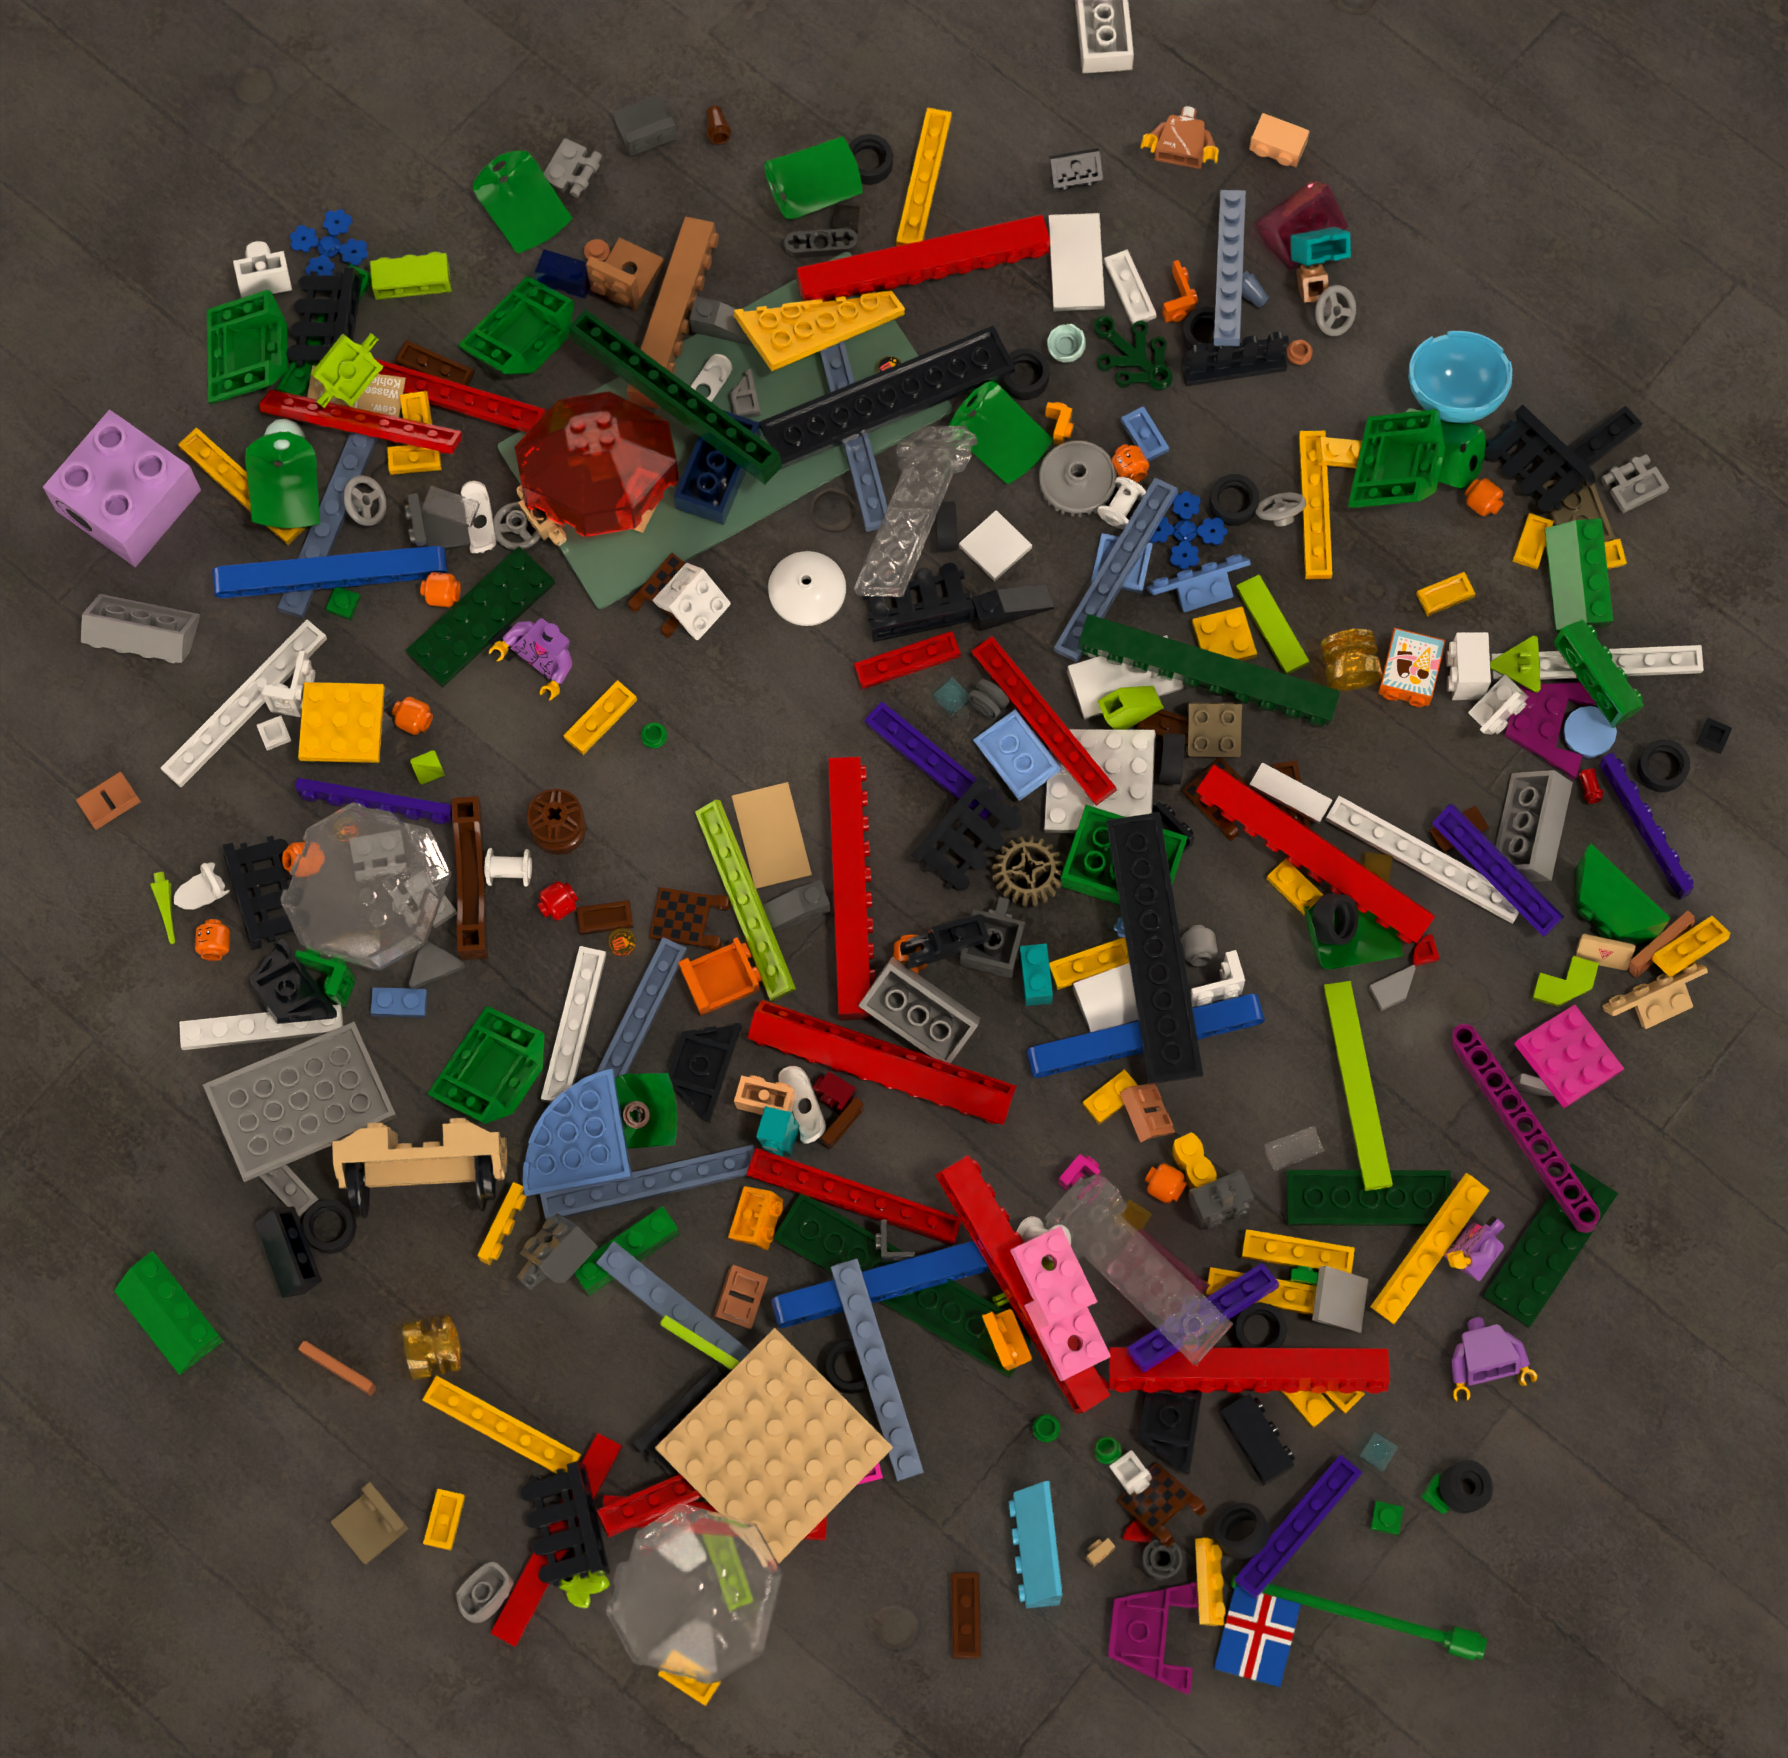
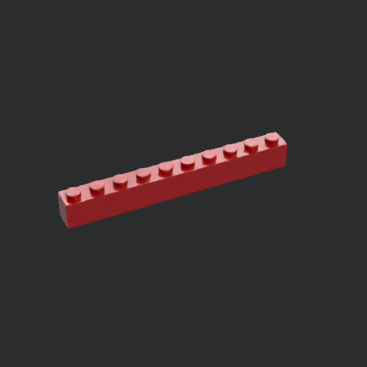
[796,215,1050,302]
[829,757,875,1021]
[1196,765,1436,944]
[748,1000,1017,1125]
[935,1155,1111,1414]
[1109,1347,1390,1394]

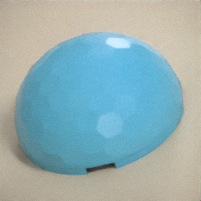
[1408,331,1512,423]

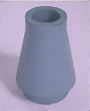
[1242,271,1270,309]

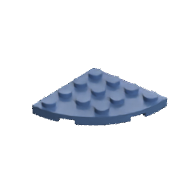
[523,1069,632,1196]

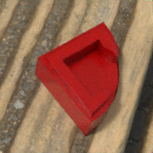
[1412,934,1440,967]
[1123,1519,1152,1544]

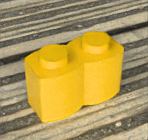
[1172,1132,1217,1190]

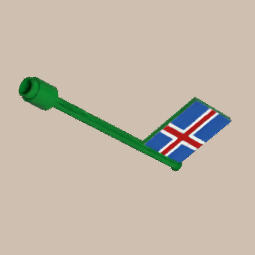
[1214,1572,1487,1687]

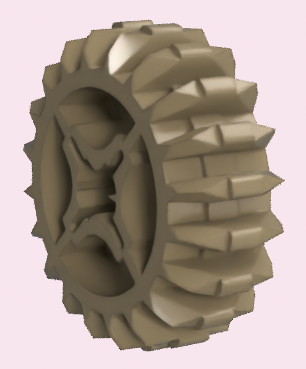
[992,836,1064,907]

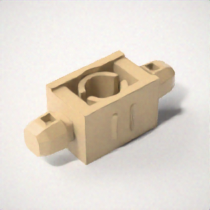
[517,483,567,546]

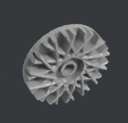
[1039,441,1117,517]

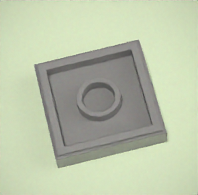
[1312,1266,1368,1333]

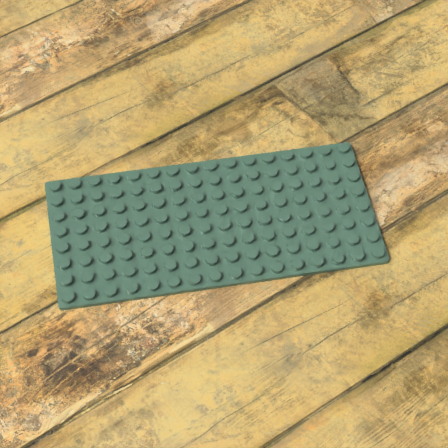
[498,252,952,609]

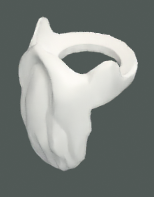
[174,862,230,910]

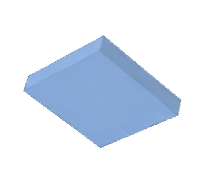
[1091,533,1153,594]

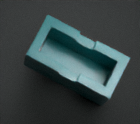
[1291,227,1351,266]
[1019,943,1053,1006]
[757,1106,800,1157]

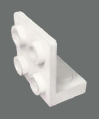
[653,562,731,640]
[262,651,315,717]
[1468,675,1529,735]
[1190,950,1245,1007]

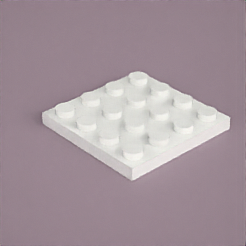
[1044,729,1156,833]

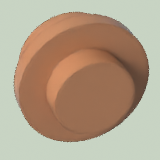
[584,239,610,262]
[1287,340,1313,365]

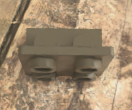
[1187,702,1242,757]
[331,1482,409,1565]

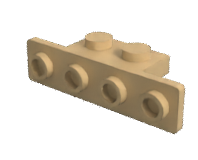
[1602,962,1708,1029]

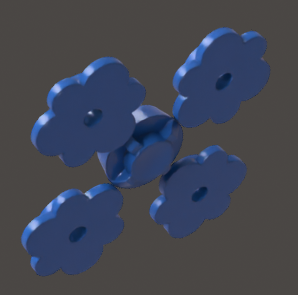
[290,209,368,276]
[1149,491,1228,570]

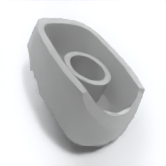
[456,1562,514,1623]

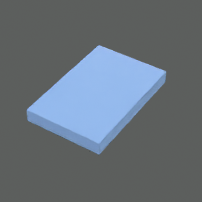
[973,709,1062,801]

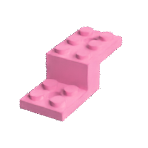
[1010,1226,1111,1381]

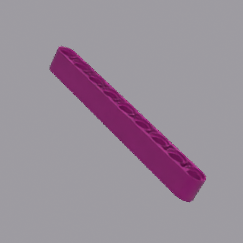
[1451,1024,1600,1233]

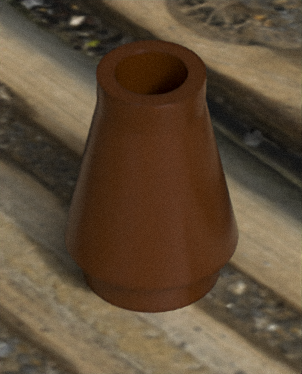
[706,106,732,145]
[623,1101,650,1128]

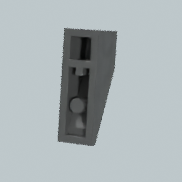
[690,296,755,347]
[763,880,830,933]

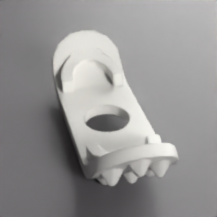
[691,354,732,402]
[461,481,496,554]
[779,1066,826,1144]

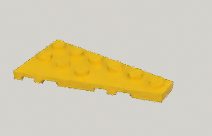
[733,291,905,371]

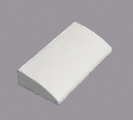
[1067,635,1183,720]
[1073,963,1190,1033]

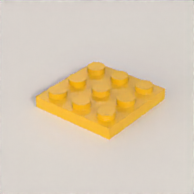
[298,682,385,763]

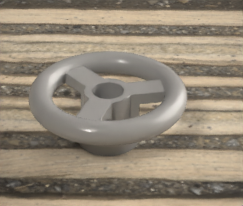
[1315,285,1356,336]
[344,475,386,526]
[1255,493,1306,526]
[493,502,541,550]

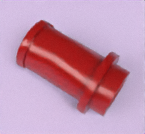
[1578,768,1604,804]

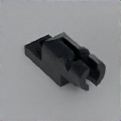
[900,914,990,969]

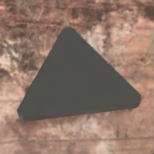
[409,940,465,989]

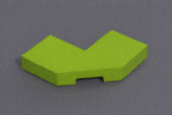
[1532,956,1599,1007]

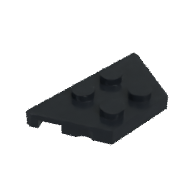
[249,938,337,1024]
[668,1023,742,1123]
[1138,1390,1202,1475]

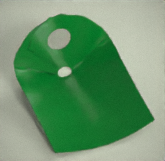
[764,136,863,219]
[473,151,573,253]
[949,381,1053,485]
[1405,408,1485,488]
[245,431,320,528]
[1303,905,1403,969]
[615,1073,677,1148]

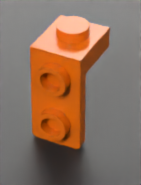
[1162,260,1198,323]

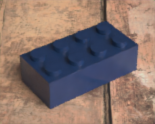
[674,410,761,525]

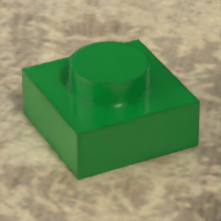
[326,587,361,621]
[1289,1266,1319,1286]
[1421,1473,1450,1514]
[1370,1501,1404,1536]

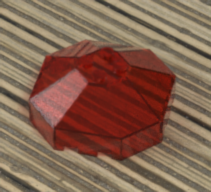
[515,391,679,537]

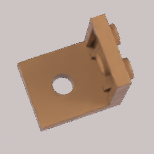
[586,238,664,312]

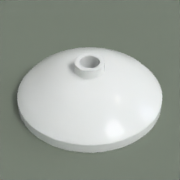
[768,551,846,626]

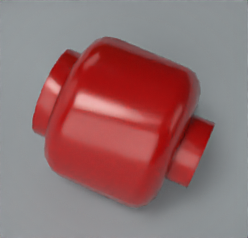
[537,881,578,921]

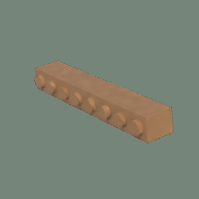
[627,217,719,409]

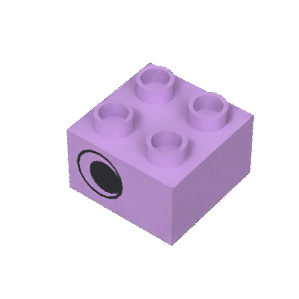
[43,409,201,568]

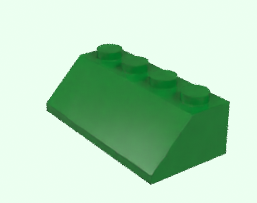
[1544,518,1613,631]
[1553,619,1644,728]
[114,1251,224,1375]

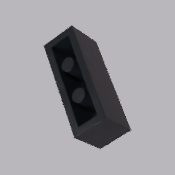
[255,1206,322,1298]
[1219,1393,1295,1486]

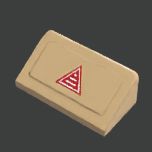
[1575,934,1635,971]

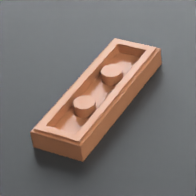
[1629,911,1695,978]
[298,1341,376,1396]

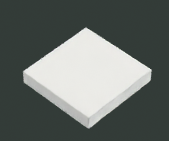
[959,510,1032,582]

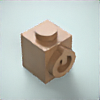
[1296,263,1329,303]

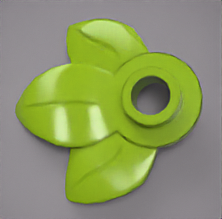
[559,1552,610,1608]

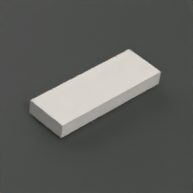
[1104,250,1157,326]
[1249,763,1332,825]

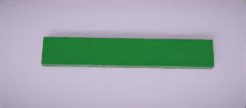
[276,264,372,397]

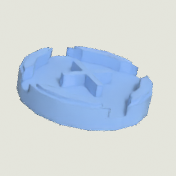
[1563,706,1617,759]

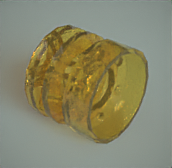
[1320,629,1383,691]
[402,1314,462,1381]

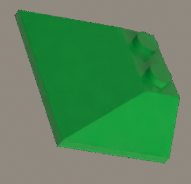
[458,276,575,374]
[207,290,288,404]
[1348,409,1446,508]
[1574,844,1671,944]
[427,1006,545,1124]

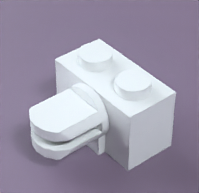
[233,241,292,298]

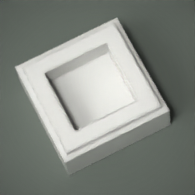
[257,715,292,751]

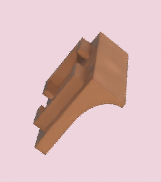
[76,771,141,830]
[1120,1084,1175,1143]
[713,1265,768,1330]

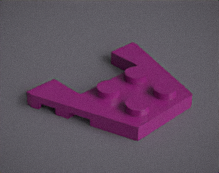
[1504,683,1596,780]
[1108,1582,1199,1695]

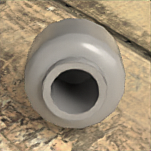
[1181,925,1218,967]

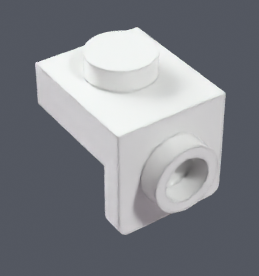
[1109,1450,1152,1495]

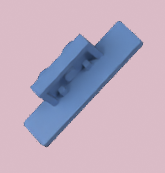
[1147,554,1251,612]

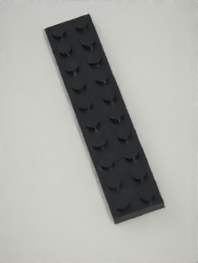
[760,325,1015,469]
[1106,812,1203,1085]

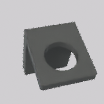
[876,1220,915,1262]

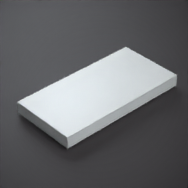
[1049,213,1105,311]

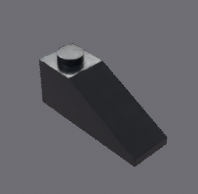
[972,584,1054,631]

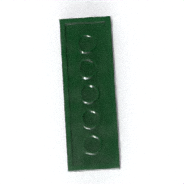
[406,546,556,688]
[1482,1163,1618,1328]
[1286,1170,1452,1226]

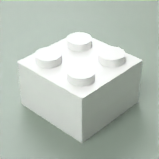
[1446,633,1491,700]

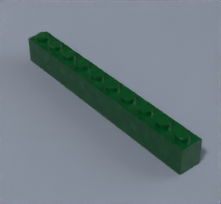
[568,309,782,485]
[1077,614,1340,727]

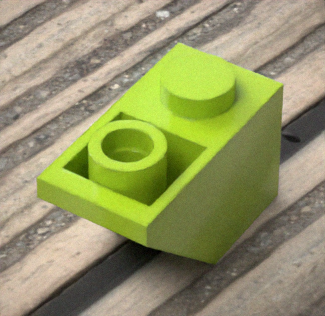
[1097,685,1164,730]

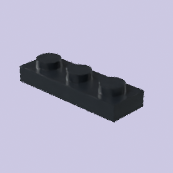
[1569,405,1642,467]

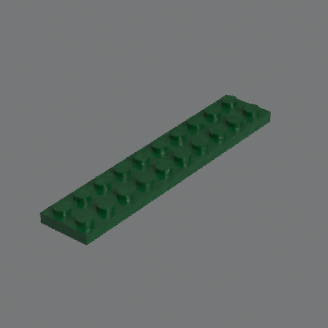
[773,1194,1032,1379]

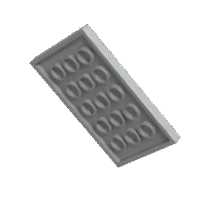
[203,1022,396,1182]

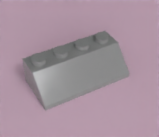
[81,594,200,663]
[1495,770,1573,882]
[859,957,980,1063]

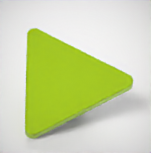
[1490,636,1541,693]

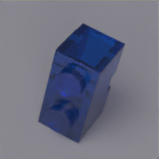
[535,249,590,299]

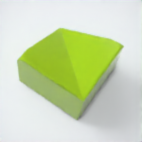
[410,750,445,785]

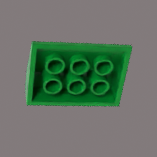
[1061,805,1188,905]

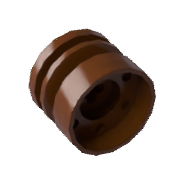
[527,788,587,855]

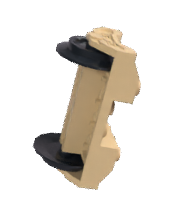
[332,1118,508,1219]

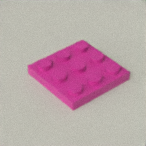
[1515,1005,1625,1109]

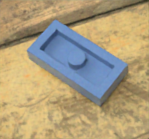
[1121,406,1169,462]
[371,987,428,1018]

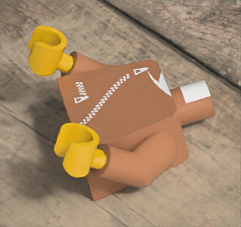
[1140,106,1219,169]

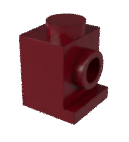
[813,1071,857,1115]

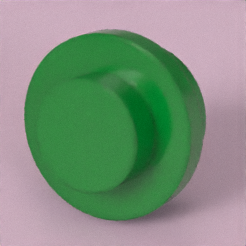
[641,722,667,749]
[1032,1414,1060,1443]
[1094,1437,1122,1464]

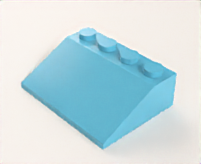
[1009,1481,1062,1609]

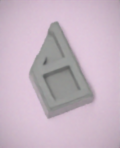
[730,369,761,418]
[1369,965,1416,1011]
[1511,1073,1554,1096]

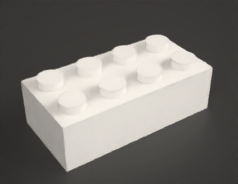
[1075,0,1134,73]

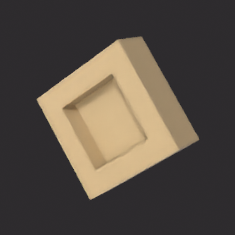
[1086,1538,1115,1568]

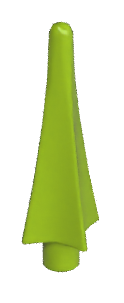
[150,872,175,944]

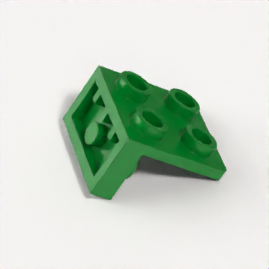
[295,949,356,1008]

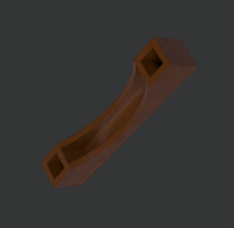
[452,796,488,960]

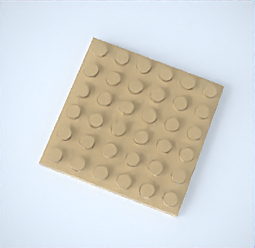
[655,1328,893,1568]

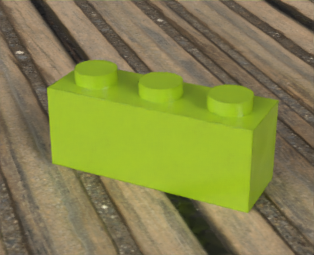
[370,252,452,300]

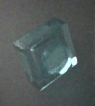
[933,677,969,715]
[1359,1432,1399,1472]

